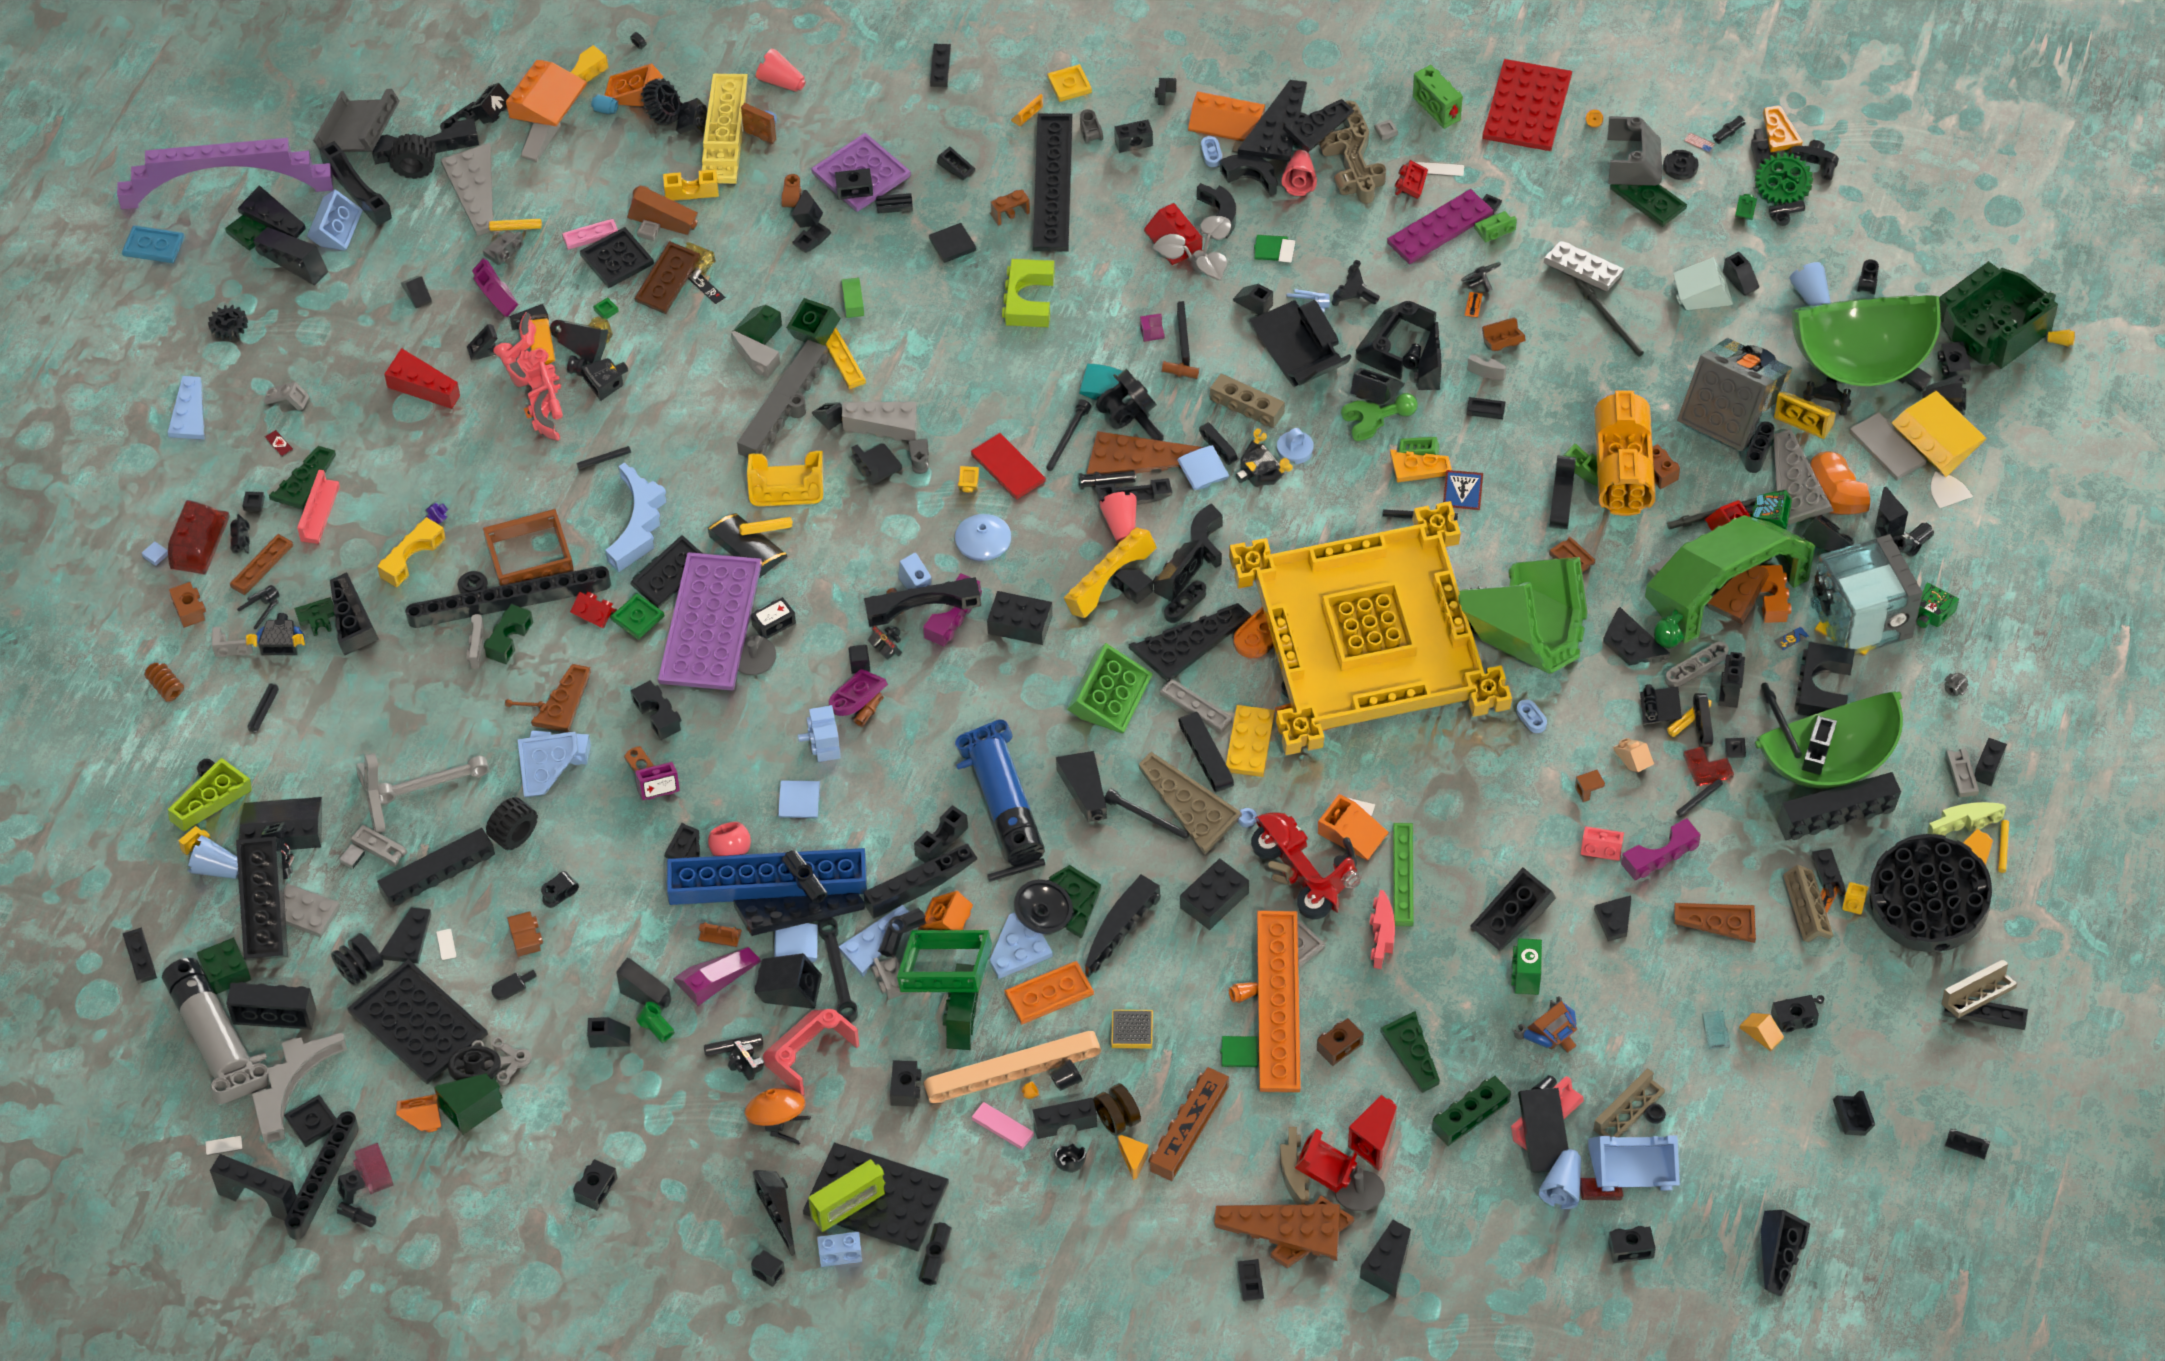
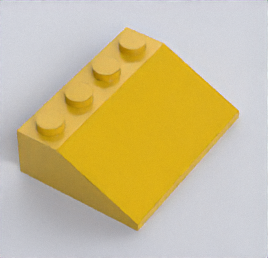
[1892,391,1987,477]

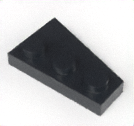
[380,907,432,964]

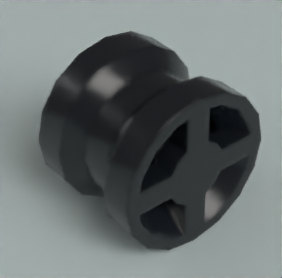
[567,355,587,376]

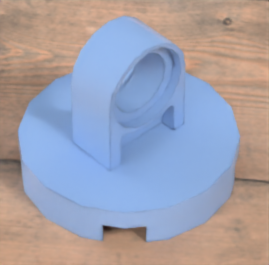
[1277,428,1313,464]

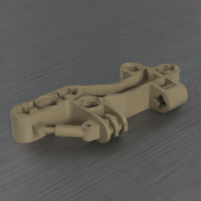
[1319,100,1386,204]

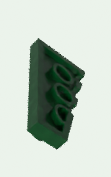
[269,445,336,510]
[1380,1011,1440,1093]

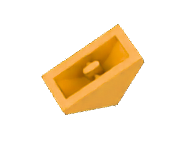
[1739,1013,1784,1051]
[1118,1135,1148,1180]

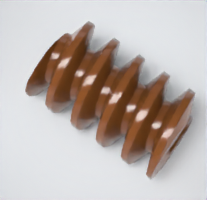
[144,663,184,702]

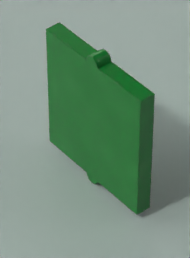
[1254,235,1288,261]
[1220,1036,1259,1067]

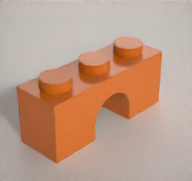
[1761,565,1791,623]

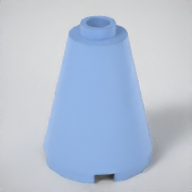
[1789,262,1831,306]
[188,835,238,879]
[1539,1149,1581,1209]

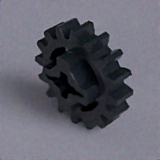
[208,305,248,340]

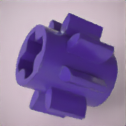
[425,502,448,524]

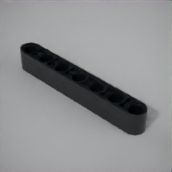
[285,1111,359,1240]

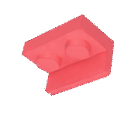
[1581,826,1624,861]

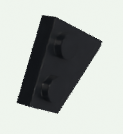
[664,823,700,859]
[1594,895,1631,942]

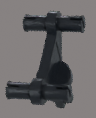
[1331,260,1380,306]
[1803,377,1851,416]

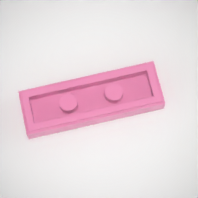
[562,219,618,250]
[972,1102,1034,1150]

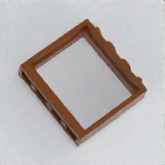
[483,509,574,586]

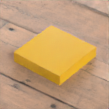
[1047,64,1092,102]

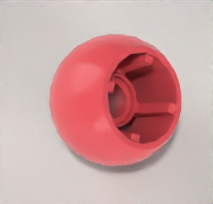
[708,822,751,856]

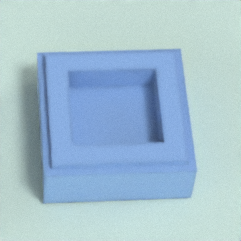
[141,541,169,566]

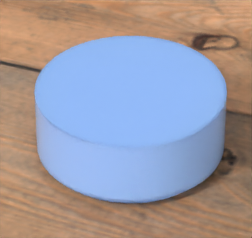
[1238,808,1257,828]

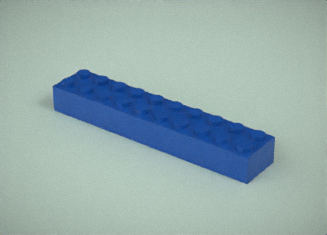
[667,848,867,905]

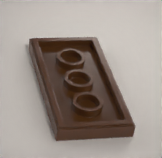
[634,241,701,314]

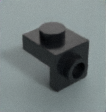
[1155,78,1177,105]

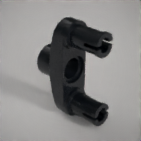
[1789,140,1839,180]

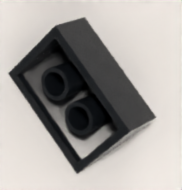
[1153,540,1203,601]

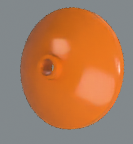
[744,1088,805,1126]

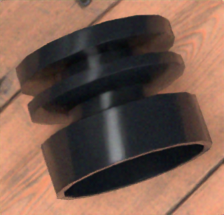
[331,933,384,986]

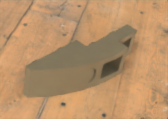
[1280,1127,1309,1205]

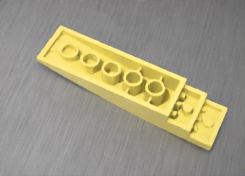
[702,74,748,184]

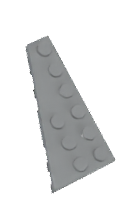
[440,143,494,236]
[1774,429,1834,525]

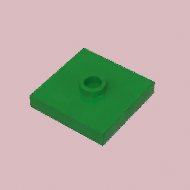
[611,593,665,640]

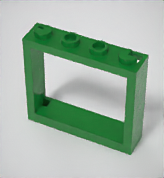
[897,930,992,992]

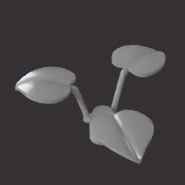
[1153,216,1231,281]

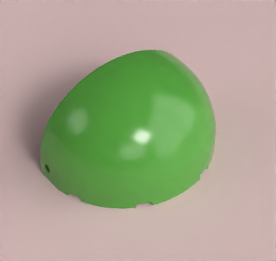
[1791,295,1941,386]

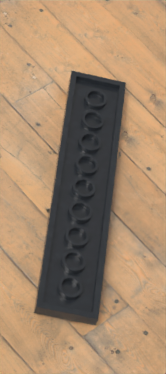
[1033,113,1073,252]

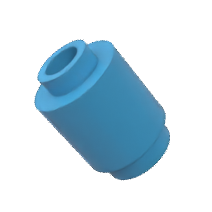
[591,94,618,115]

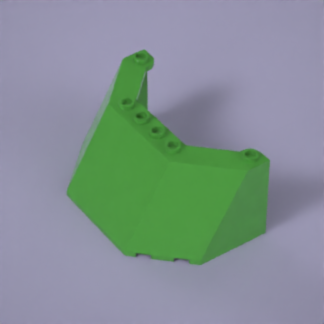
[1645,515,1815,644]
[1458,557,1588,674]

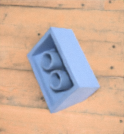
[307,189,363,251]

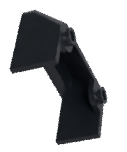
[1356,301,1437,380]

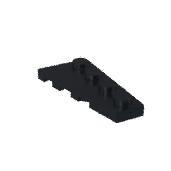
[1283,99,1355,153]

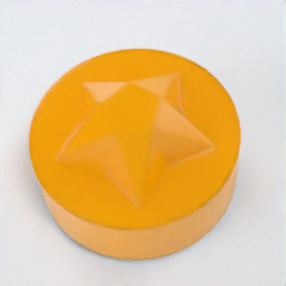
[1586,109,1604,128]

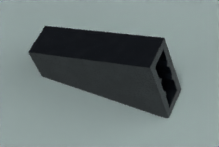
[1056,751,1107,822]

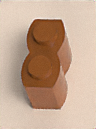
[507,911,543,957]

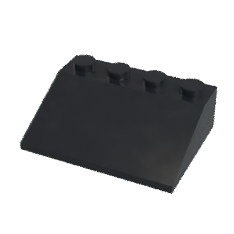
[239,797,322,850]

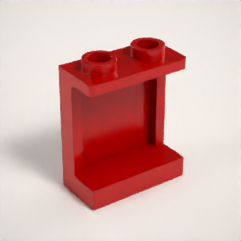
[1295,1128,1358,1193]

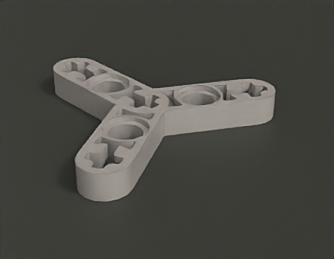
[356,753,385,833]

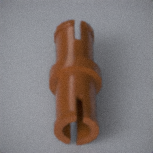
[1161,361,1200,379]
[853,692,884,727]

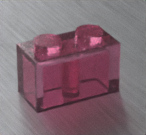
[353,1143,394,1194]

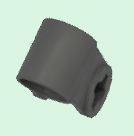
[1080,109,1103,144]
[909,439,929,474]

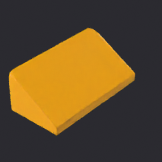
[1011,94,1043,126]

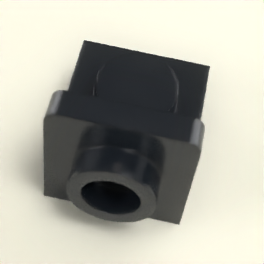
[337,1170,365,1205]

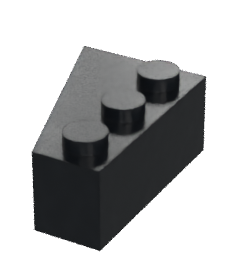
[1360,1219,1411,1298]

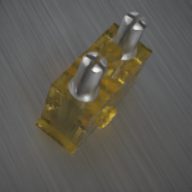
[685,242,716,281]

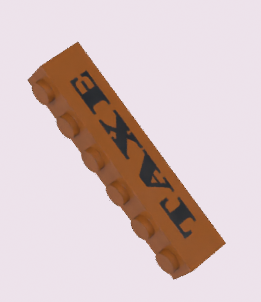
[1148,1067,1229,1181]

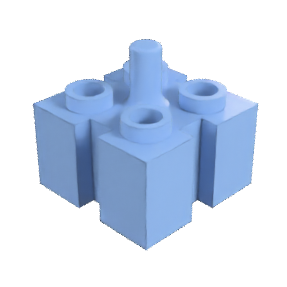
[798,705,841,762]

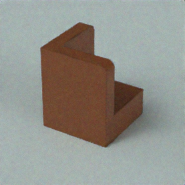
[1575,769,1605,802]

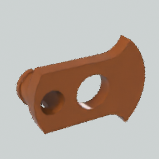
[624,746,655,773]

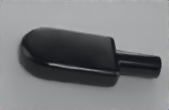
[491,970,537,1000]

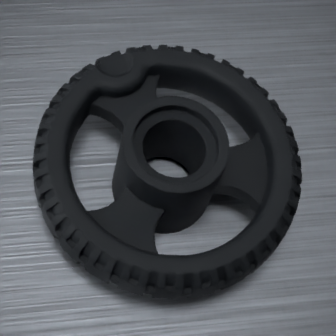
[448,1046,501,1081]

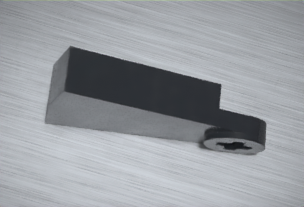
[550,320,608,363]

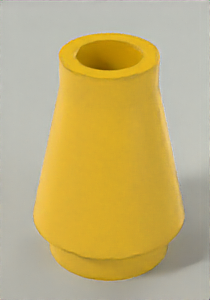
[2048,329,2075,347]

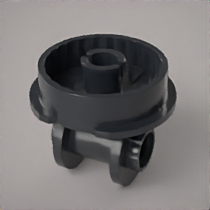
[1096,368,1157,429]

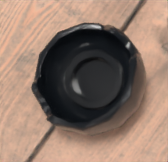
[1054,1143,1087,1173]

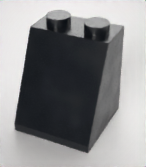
[754,953,822,1009]

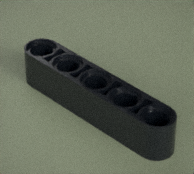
[1178,711,1234,793]

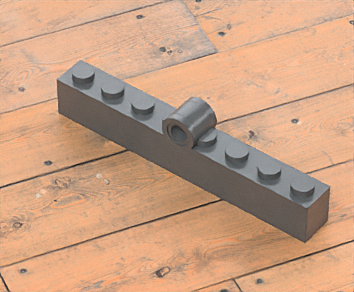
[737,340,829,457]

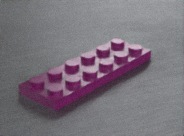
[1387,189,1493,265]

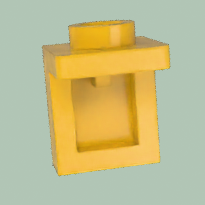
[958,466,979,493]

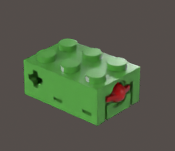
[1413,64,1463,129]

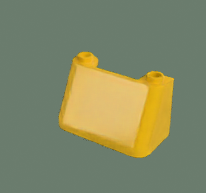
[747,451,824,506]

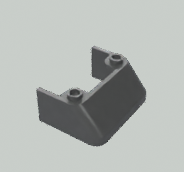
[1607,116,1662,185]

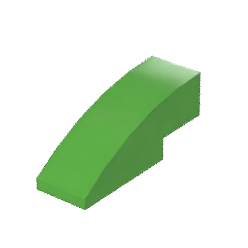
[841,277,864,318]
[1563,443,1598,487]

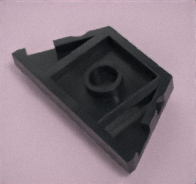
[1603,607,1670,666]

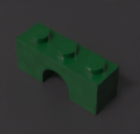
[483,604,533,664]

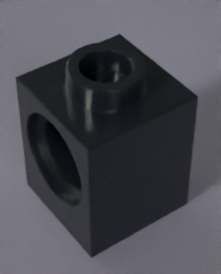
[751,1250,785,1287]

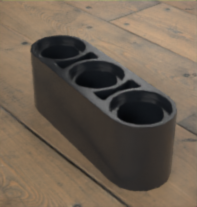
[1745,421,1775,473]

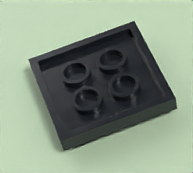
[580,227,654,288]

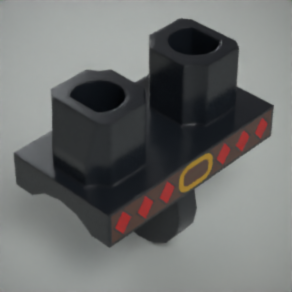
[868,625,903,660]
[728,1040,764,1081]

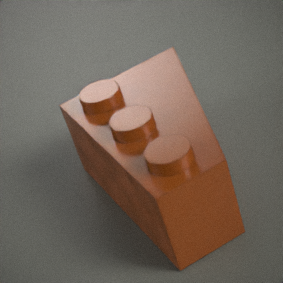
[1707,565,1769,625]

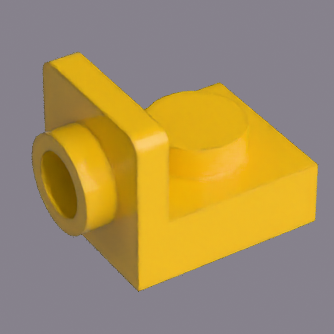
[178,826,211,855]
[1842,882,1869,914]

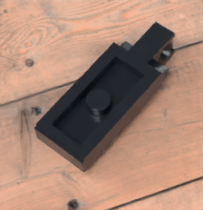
[1751,129,1776,170]

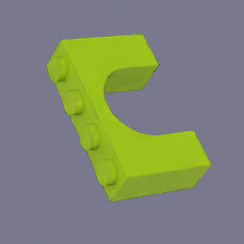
[1002,259,1055,328]

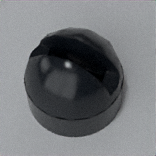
[1775,210,1790,226]

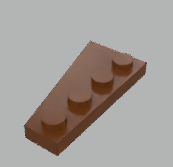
[531,664,591,733]
[1674,903,1756,943]
[1271,1196,1354,1269]

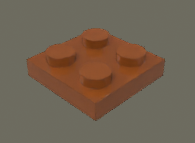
[741,103,777,144]

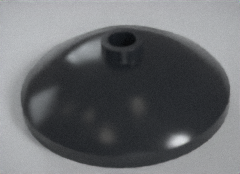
[1014,879,1073,934]

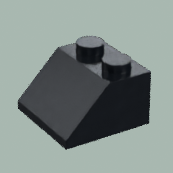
[1874,486,1908,538]

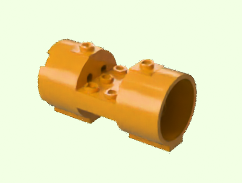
[1594,391,1656,516]

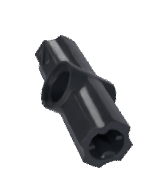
[782,850,827,904]
[919,1222,952,1286]

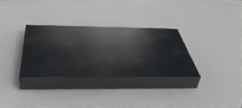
[630,535,703,608]
[1518,1088,1569,1173]

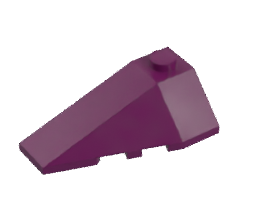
[673,947,761,1006]

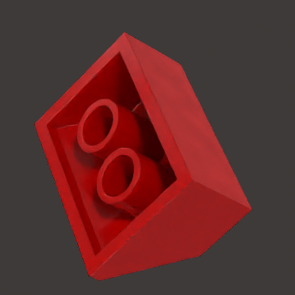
[1144,203,1203,265]

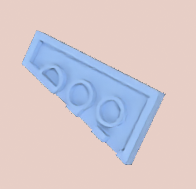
[168,376,205,440]
[839,905,909,977]

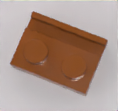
[1549,537,1595,572]

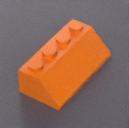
[1188,91,1265,141]

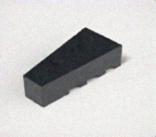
[253,227,328,286]

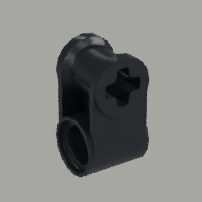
[1857,259,1879,295]
[541,871,579,908]

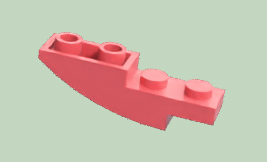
[1370,890,1395,969]

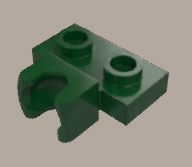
[294,597,335,636]

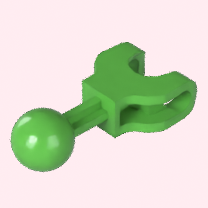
[1341,393,1418,441]

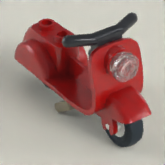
[1251,812,1362,920]

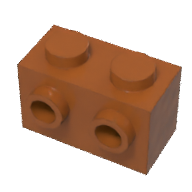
[1653,444,1680,490]

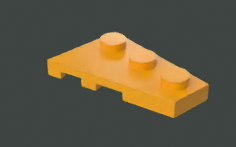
[1763,106,1803,152]
[1390,449,1452,483]

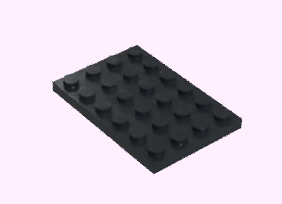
[347,959,488,1084]
[803,1142,949,1252]

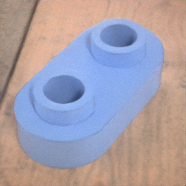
[1201,136,1222,167]
[1516,700,1547,733]

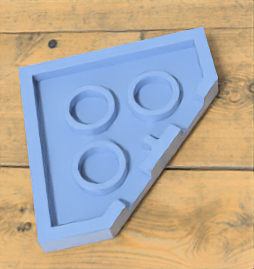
[518,732,578,798]
[990,912,1053,979]

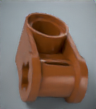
[781,174,802,208]

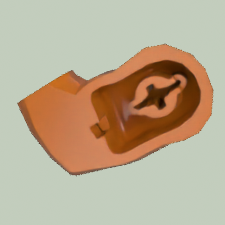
[1810,451,1870,515]

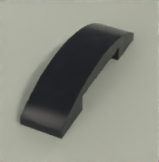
[1096,478,1173,505]

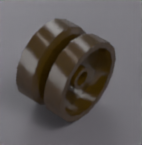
[1093,1083,1141,1136]

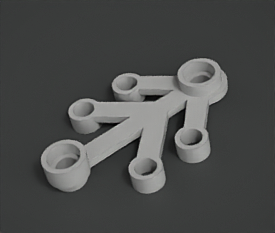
[458,1037,531,1085]

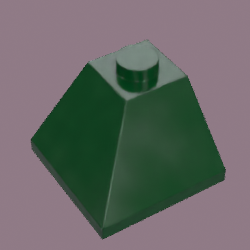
[732,304,782,345]

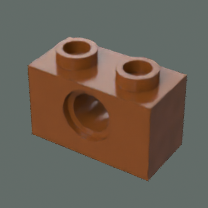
[169,582,206,628]

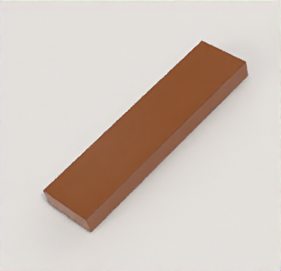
[230,534,293,595]

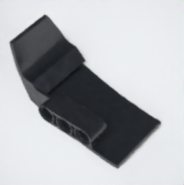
[1249,300,1351,387]

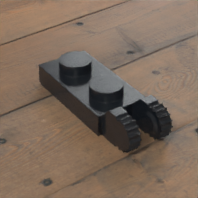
[1811,848,1846,898]

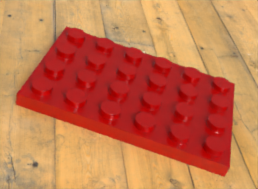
[1482,59,1573,151]

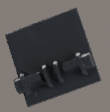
[1640,684,1682,725]

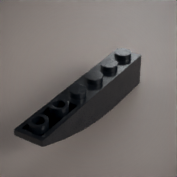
[864,843,977,919]
[1085,874,1161,978]

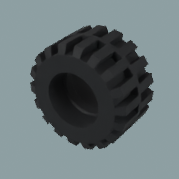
[390,134,436,179]
[486,797,538,851]

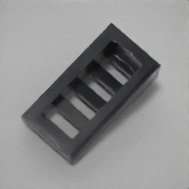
[936,147,976,180]
[509,304,550,330]

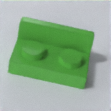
[1474,211,1517,243]

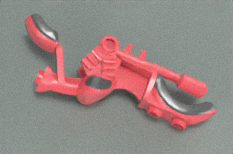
[493,312,563,441]

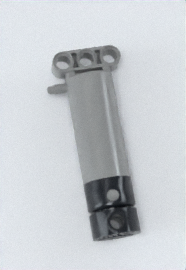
[162,958,268,1104]

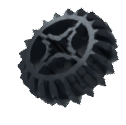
[641,78,683,125]

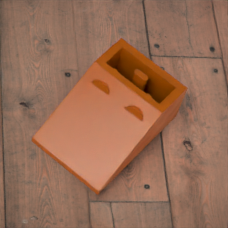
[1318,794,1389,861]

